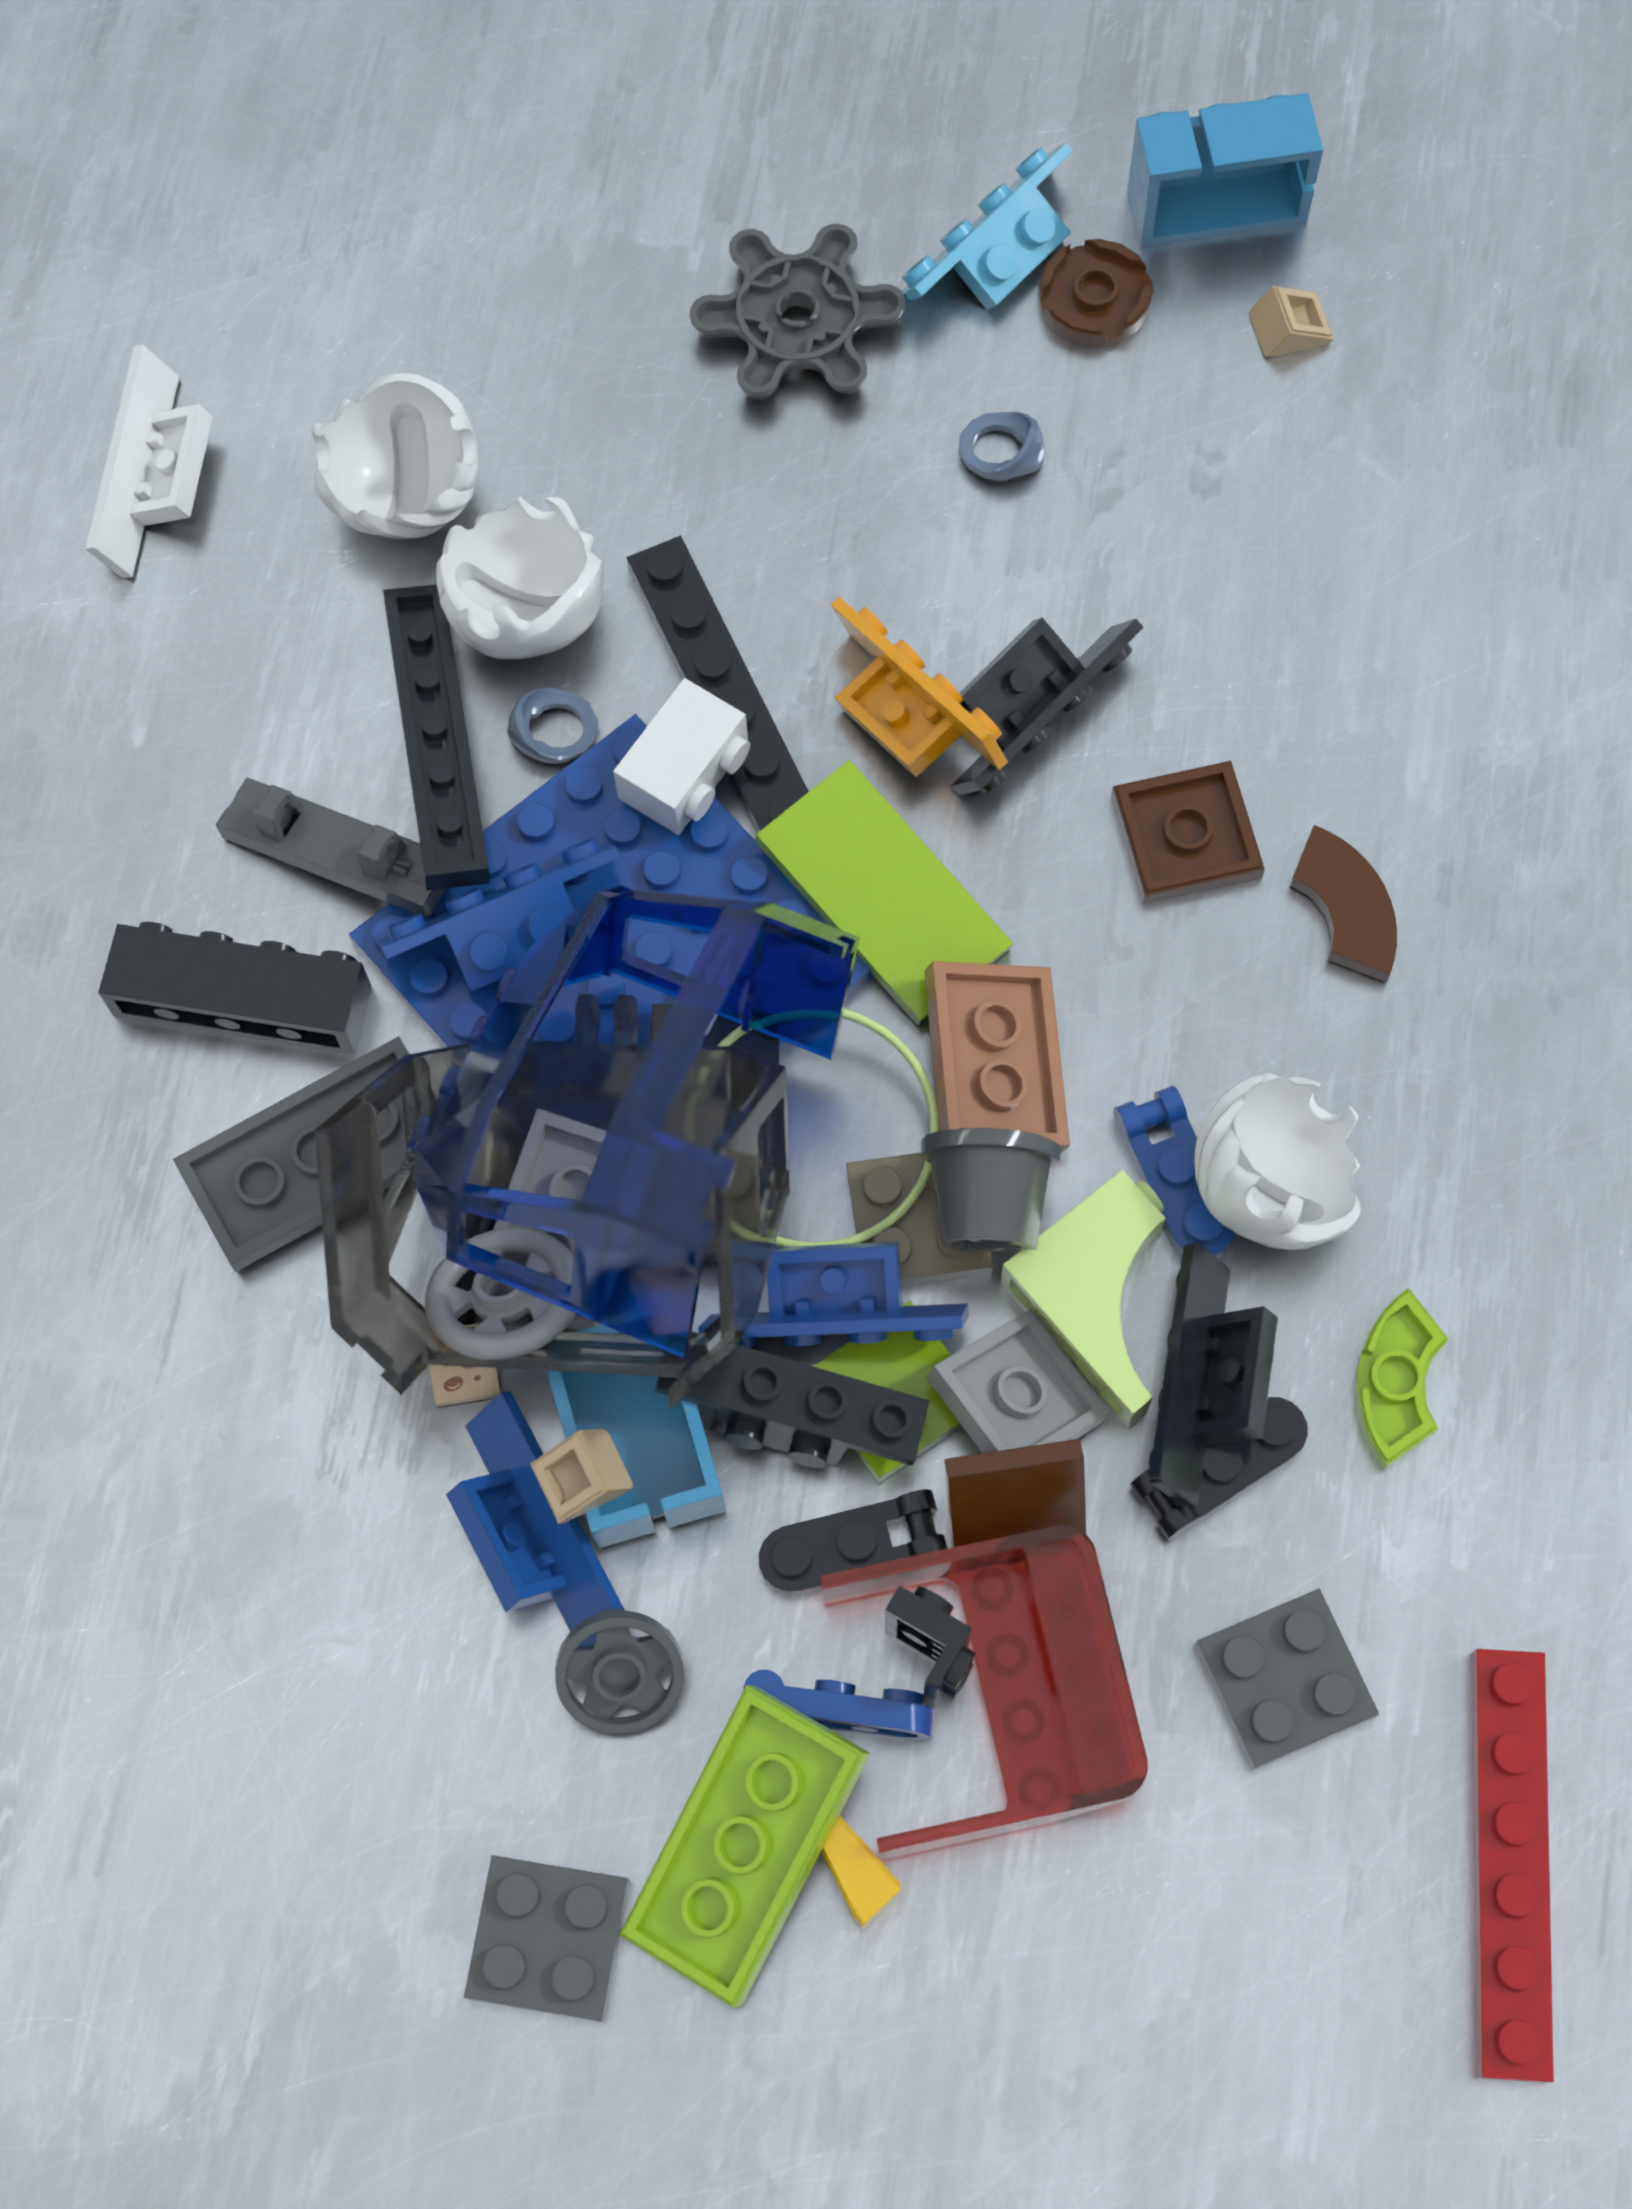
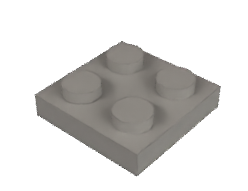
[926,1309,1111,1453]

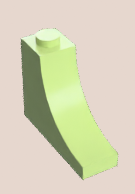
[1000,1170,1165,1429]

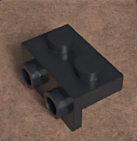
[885,1585,976,1709]

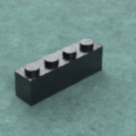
[98,922,372,1055]

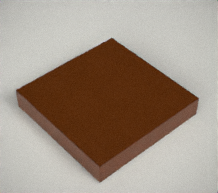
[1111,761,1265,904]
[944,1439,1087,1562]

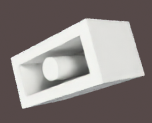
[613,678,750,835]

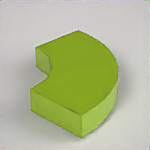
[1354,1288,1449,1471]

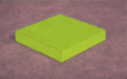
[813,1300,962,1483]

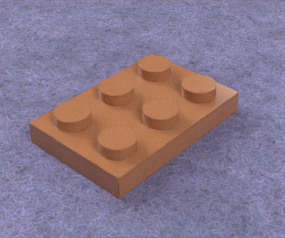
[924,961,1070,1154]

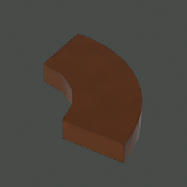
[1290,825,1397,982]

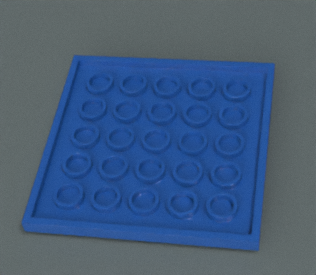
[349,714,874,1145]

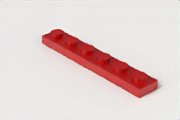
[1471,1649,1554,2083]

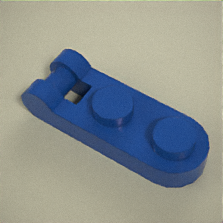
[1113,1086,1234,1258]
[743,1669,936,1740]

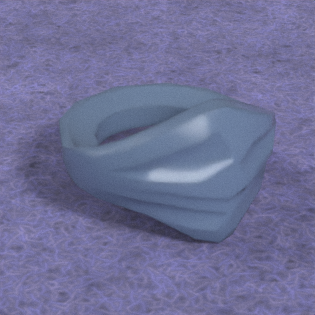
[959,412,1045,480]
[507,687,598,764]

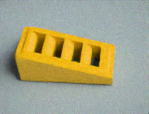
[821,1815,901,1930]

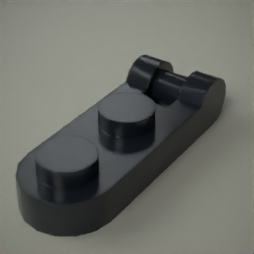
[1130,1397,1308,1540]
[759,1489,949,1596]

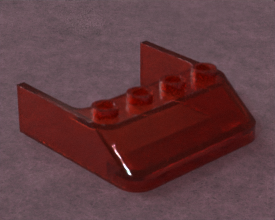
[820,1525,1148,1861]

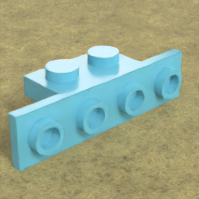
[901,142,1074,310]

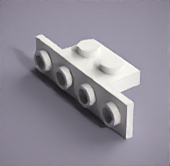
[85,344,213,579]

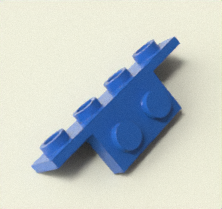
[378,838,620,992]
[698,1242,969,1348]
[446,1391,624,1646]

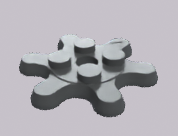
[690,223,906,400]

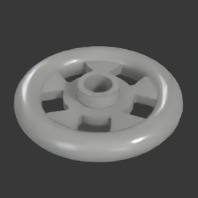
[425,1228,583,1360]

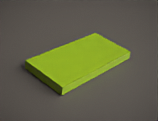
[755,759,1013,1026]
[619,1685,871,2008]

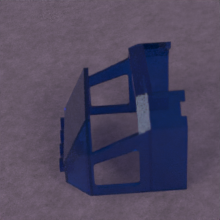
[408,885,860,1358]

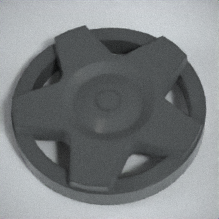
[555,1608,684,1734]

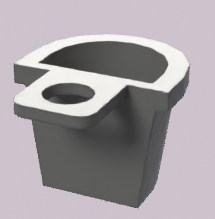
[921,1128,1060,1252]

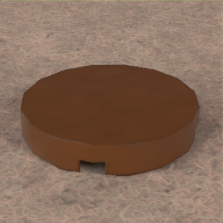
[1038,239,1154,348]

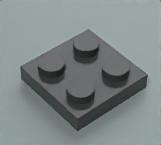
[1194,1588,1379,1771]
[464,1855,630,2023]

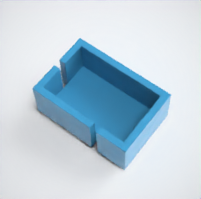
[1127,93,1323,247]
[541,1305,726,1549]

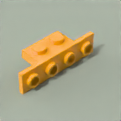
[830,597,1008,777]

